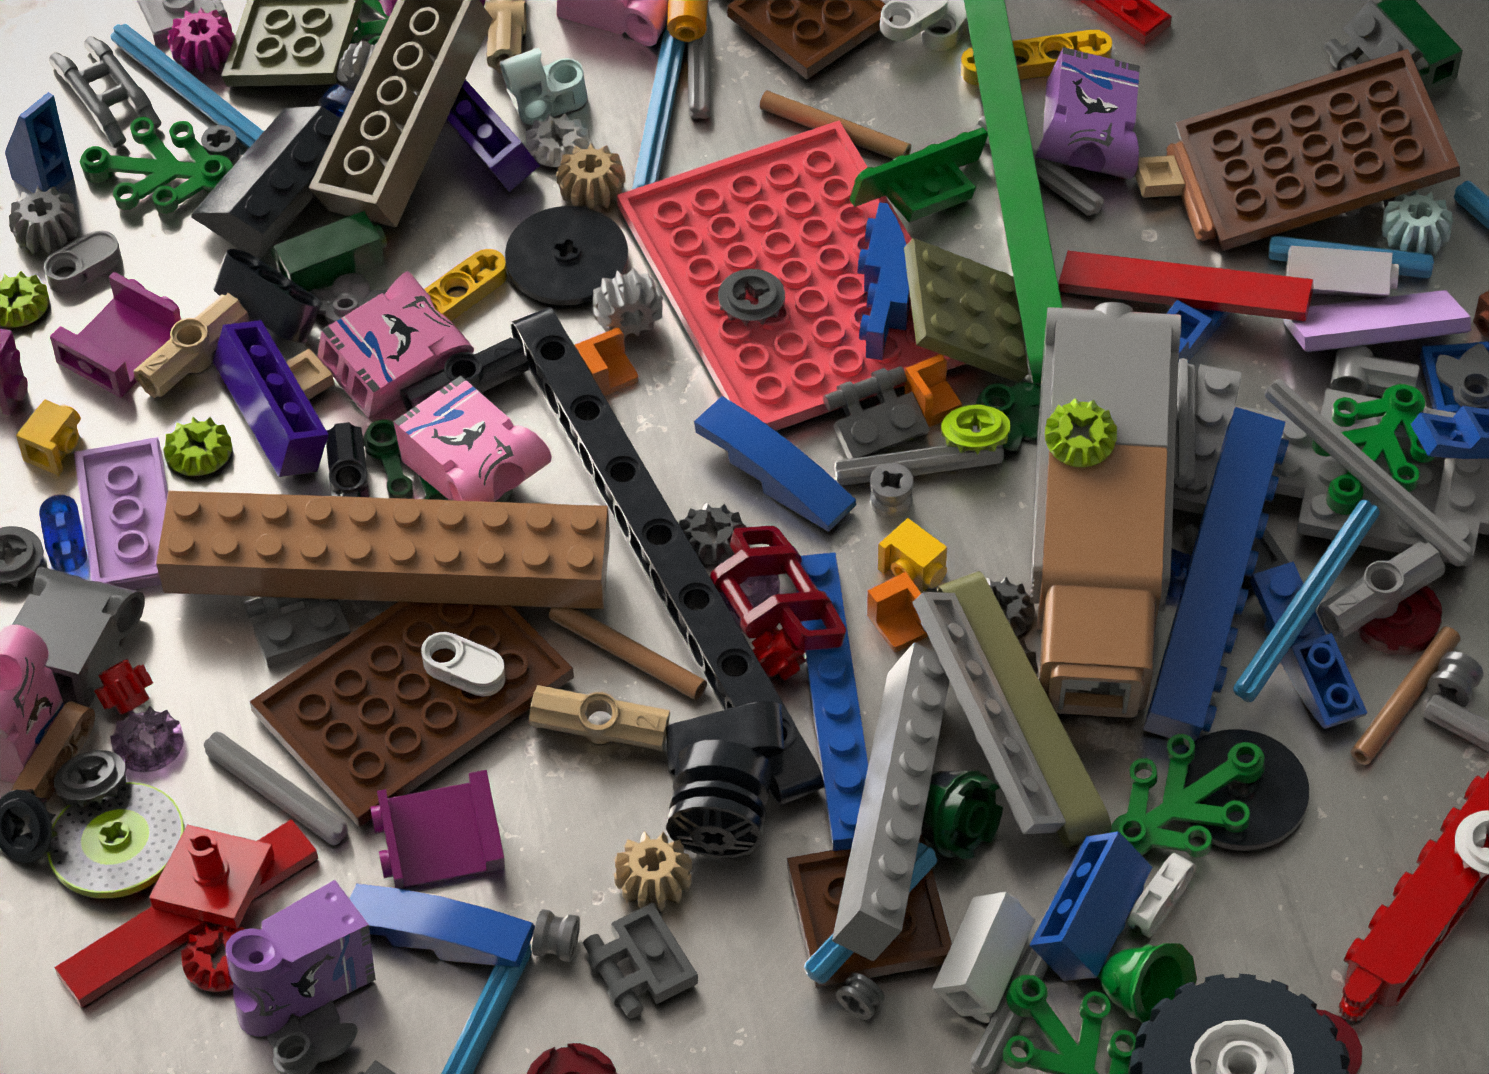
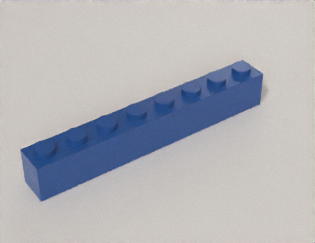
[1143,407,1289,741]

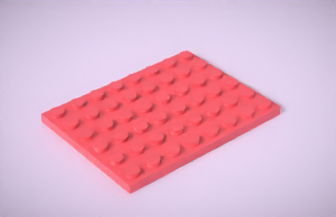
[617,121,966,431]

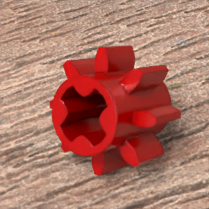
[752,627,806,681]
[94,659,154,715]

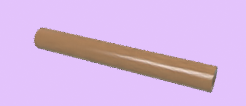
[760,90,911,159]
[549,607,707,700]
[1350,626,1461,765]

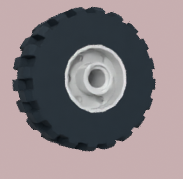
[1129,973,1350,1074]

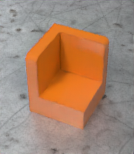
[575,328,639,396]
[905,354,962,427]
[867,572,928,652]

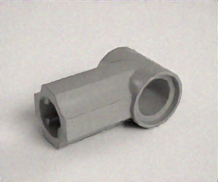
[1330,345,1419,396]

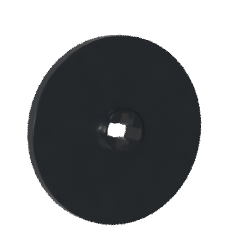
[505,206,628,305]
[1182,729,1309,851]

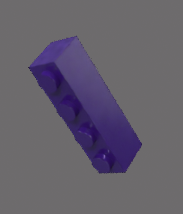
[446,79,540,192]
[213,320,329,477]

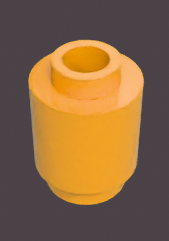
[667,0,708,42]

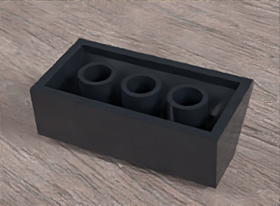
[191,106,341,259]

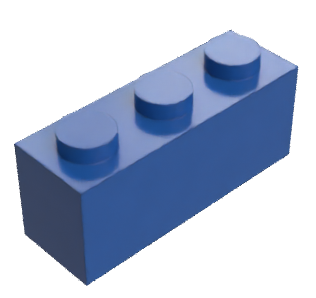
[1029,831,1153,981]

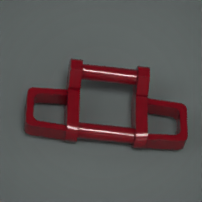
[710,525,846,651]

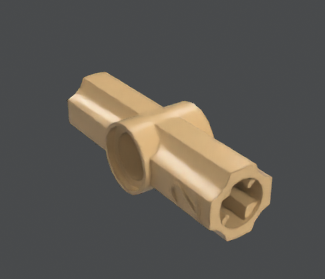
[485,0,527,73]
[134,293,249,398]
[529,685,670,751]

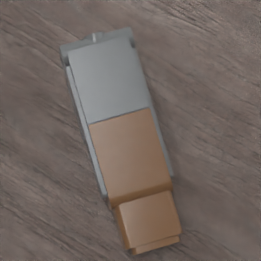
[1030,302,1181,718]

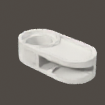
[880,0,948,41]
[921,0,968,51]
[421,632,506,696]
[1127,853,1196,938]

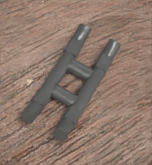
[48,36,162,148]

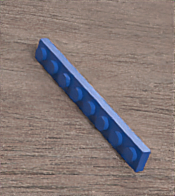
[795,552,868,851]

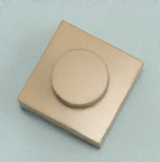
[1135,155,1185,198]
[286,349,334,400]

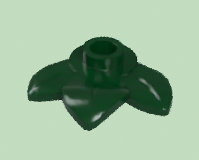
[976,382,1041,451]

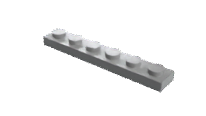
[912,592,1066,834]

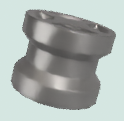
[870,463,913,518]
[1427,651,1484,708]
[532,909,580,962]

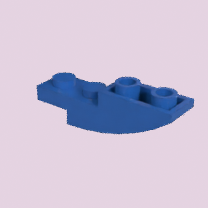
[857,202,909,360]
[1250,561,1368,729]

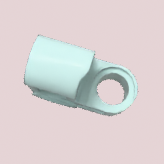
[500,48,588,125]

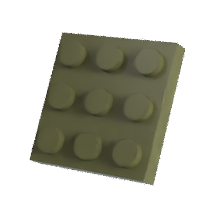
[222,0,363,87]
[904,238,1029,383]

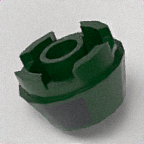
[921,770,1003,859]

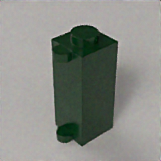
[1377,0,1463,91]
[271,211,387,292]

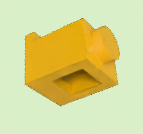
[16,399,81,476]
[878,518,947,593]

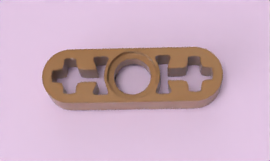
[11,701,95,817]

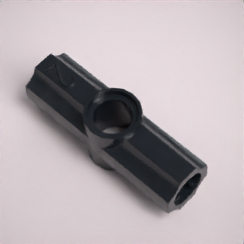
[400,337,529,412]
[326,422,370,497]

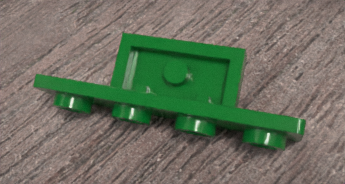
[849,127,988,223]

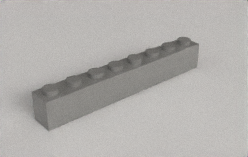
[832,642,950,961]

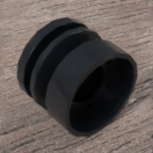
[666,740,772,858]

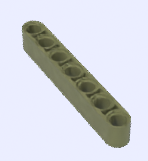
[937,571,1112,849]

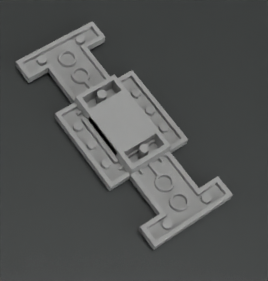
[1173,364,1489,567]

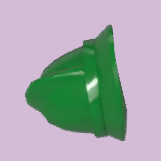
[1097,943,1197,1023]

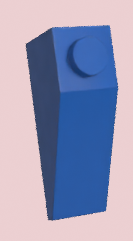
[4,91,74,193]

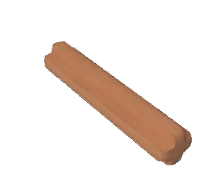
[1166,141,1217,242]

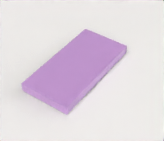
[1284,290,1471,352]
[74,437,168,590]

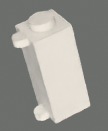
[1286,246,1399,298]
[932,892,1035,1023]

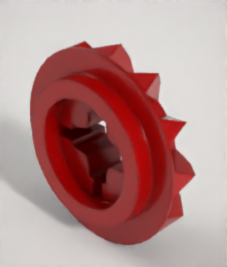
[181,923,245,992]

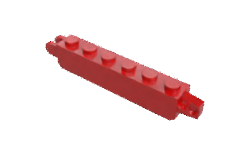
[1339,771,1489,1023]

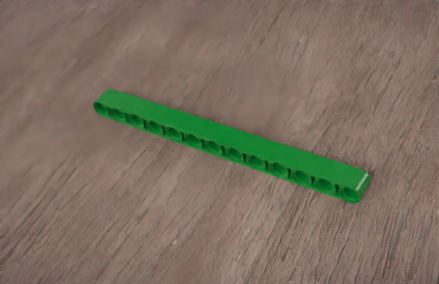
[964,0,1063,385]

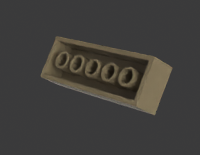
[309,0,493,227]

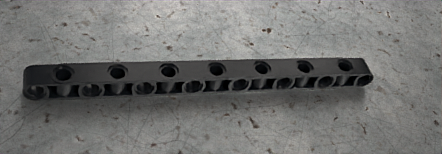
[510,307,824,806]

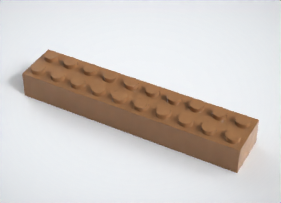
[156,490,610,609]

